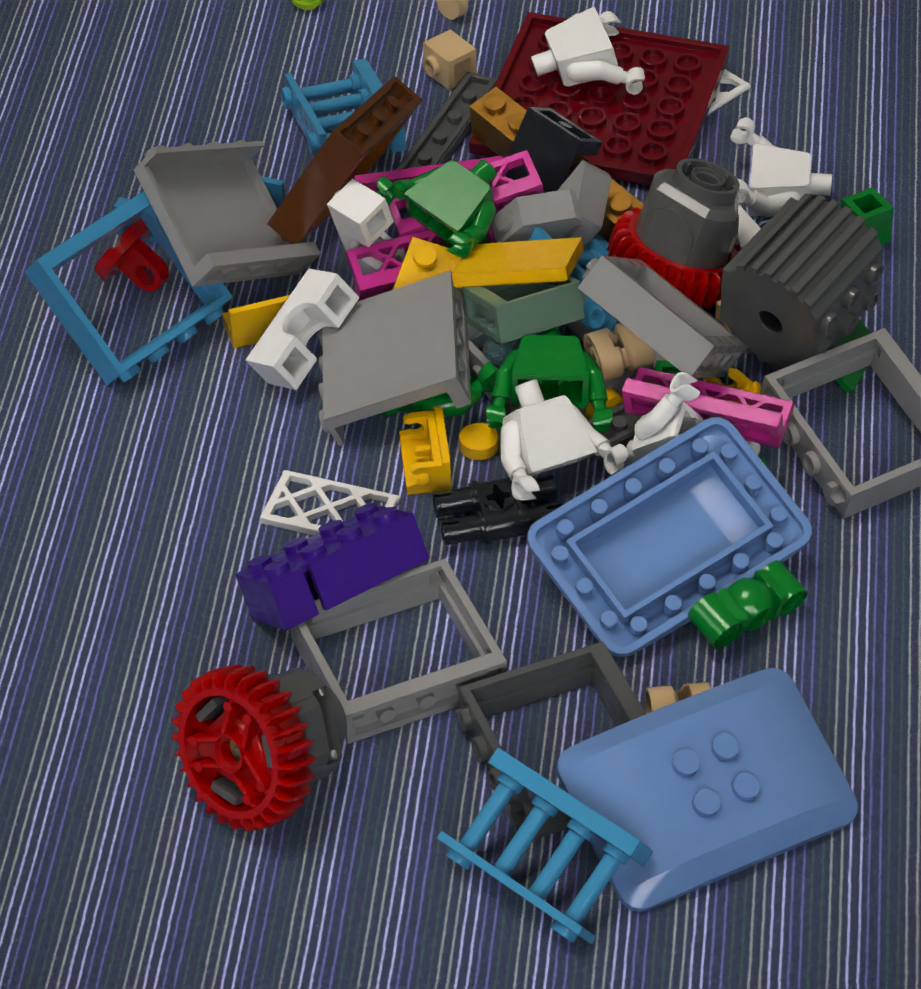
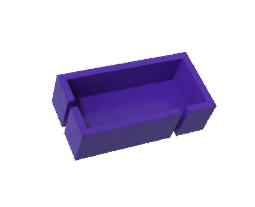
[235,503,430,631]

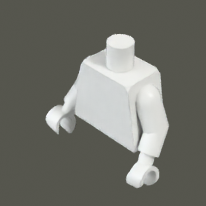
[531,7,645,95]
[730,117,832,217]
[626,372,761,463]
[501,379,628,501]

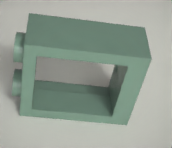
[462,276,586,344]

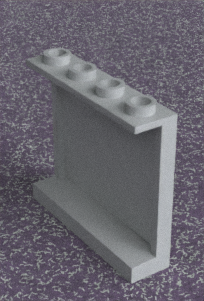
[133,140,321,287]
[318,271,471,446]

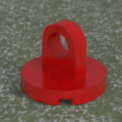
[94,218,169,292]

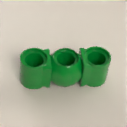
[688,560,808,649]

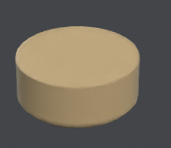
[436,0,468,20]

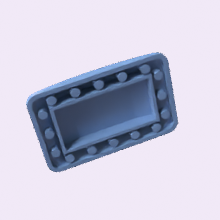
[527,417,812,657]
[556,668,858,912]

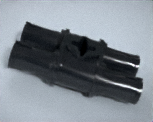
[432,473,563,546]

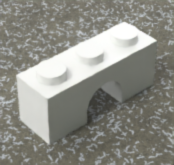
[327,178,406,275]
[245,269,360,390]

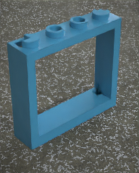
[24,191,234,386]

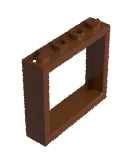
[267,76,423,244]

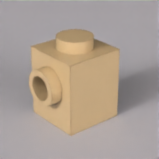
[422,29,477,90]

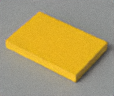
[452,237,584,288]

